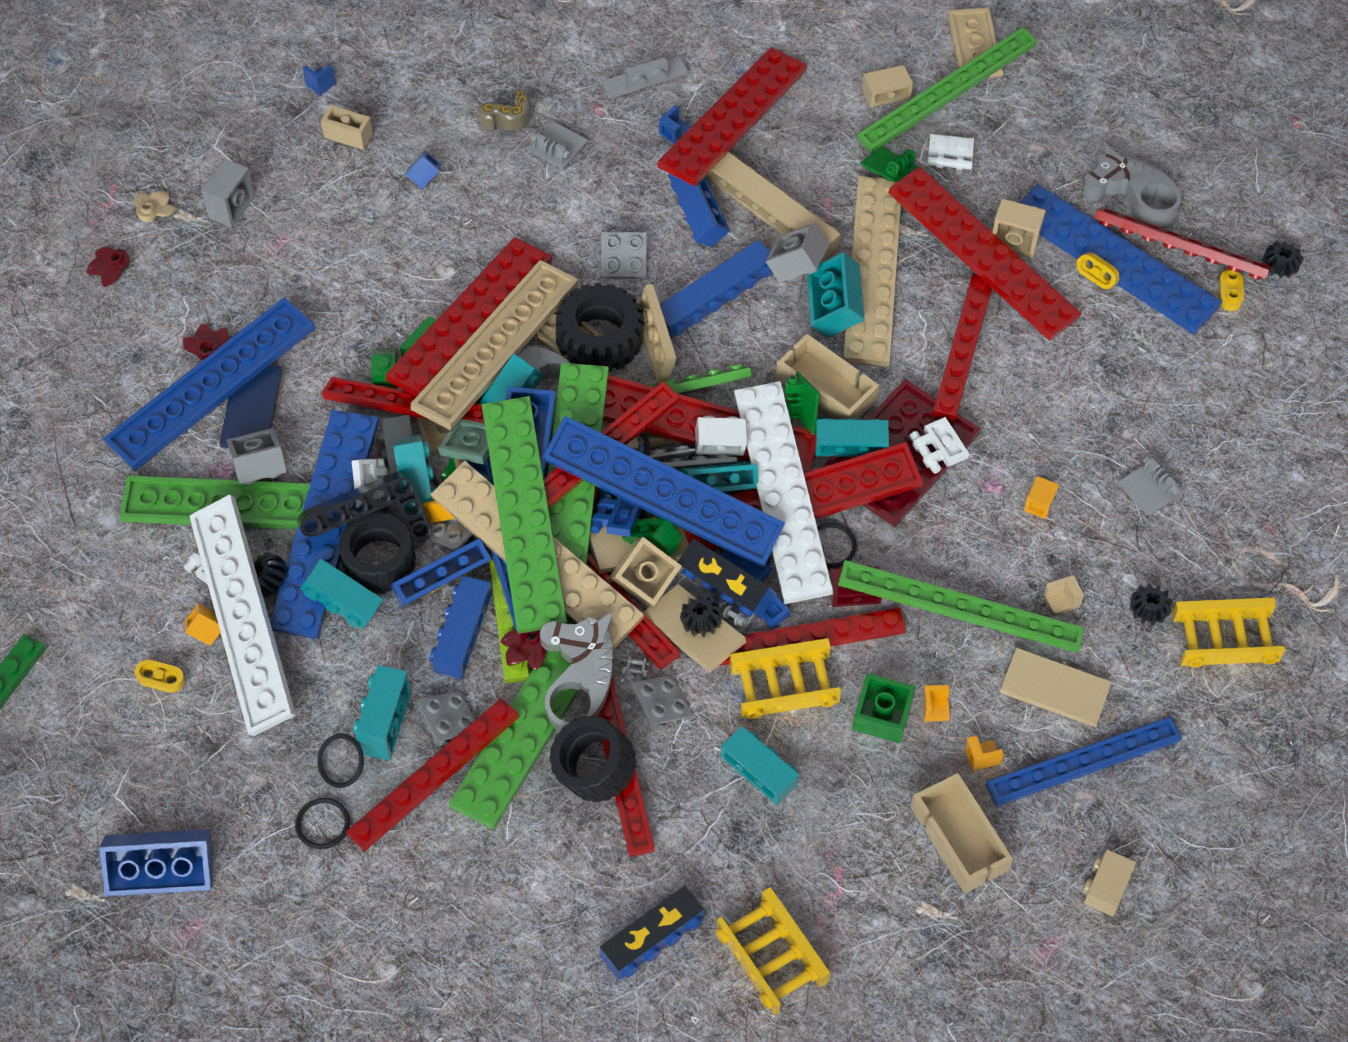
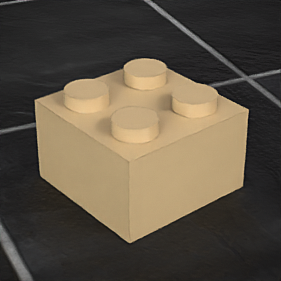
[992,199,1046,258]
[608,537,682,607]

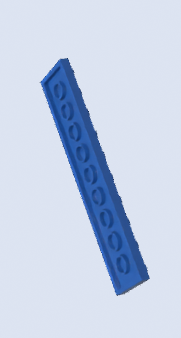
[1019,184,1222,335]
[103,297,316,472]
[270,410,379,639]
[543,416,785,567]

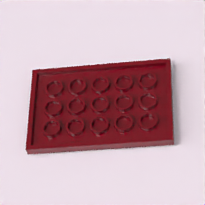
[823,379,981,527]

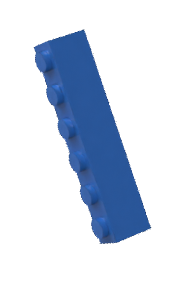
[660,240,773,339]

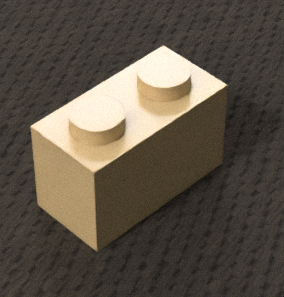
[862,65,913,107]
[321,105,373,150]
[1082,850,1136,916]

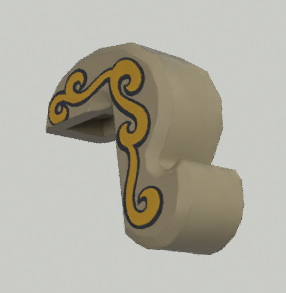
[478,90,530,131]

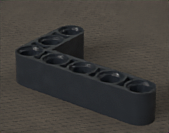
[298,471,432,542]

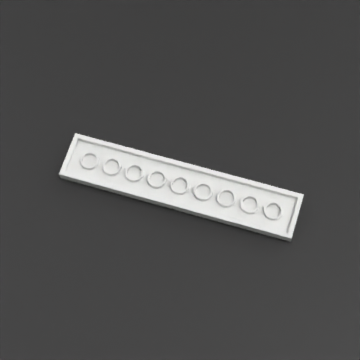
[734,381,833,604]
[189,495,296,736]

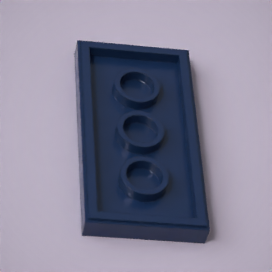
[220,366,282,448]

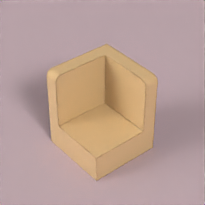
[1043,575,1084,615]

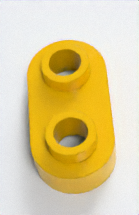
[1076,252,1119,289]
[1219,269,1244,311]
[134,660,185,693]

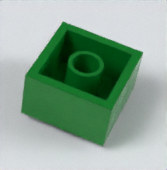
[852,673,916,744]

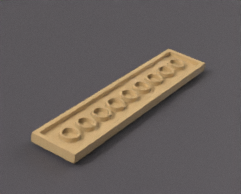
[843,176,901,367]
[411,260,579,430]
[431,461,644,651]

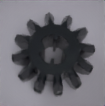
[1262,240,1303,279]
[253,552,288,596]
[1129,583,1172,626]
[680,595,723,637]

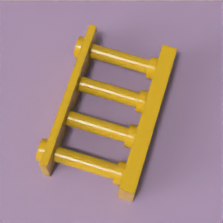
[1172,598,1285,668]
[729,638,841,719]
[715,887,830,1015]

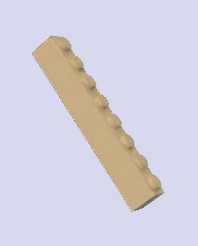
[706,152,841,263]

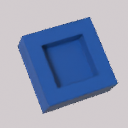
[761,596,791,630]

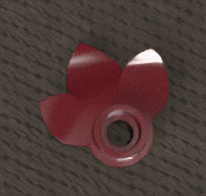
[86,247,130,287]
[183,324,229,361]
[501,630,546,670]

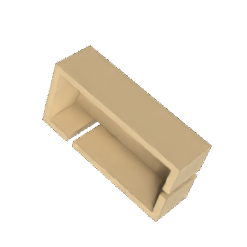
[776,334,880,420]
[910,773,1013,894]

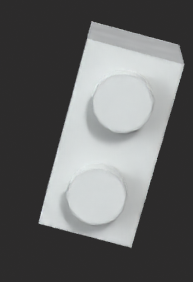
[695,416,747,455]

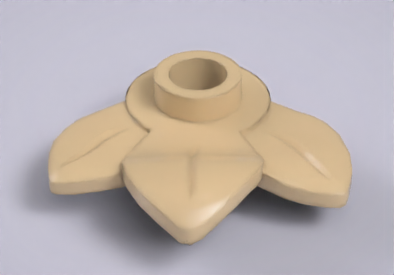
[134,191,176,222]

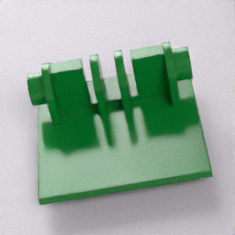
[860,147,918,183]
[784,371,820,435]

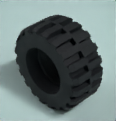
[556,283,644,372]

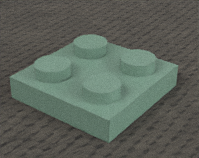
[438,419,489,464]

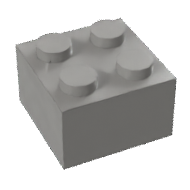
[202,159,255,228]
[765,222,829,283]
[226,428,286,484]

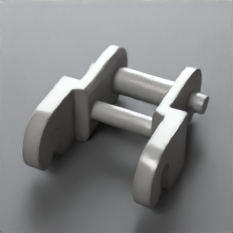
[621,655,649,685]

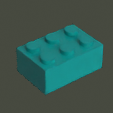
[807,252,865,338]
[353,665,412,761]

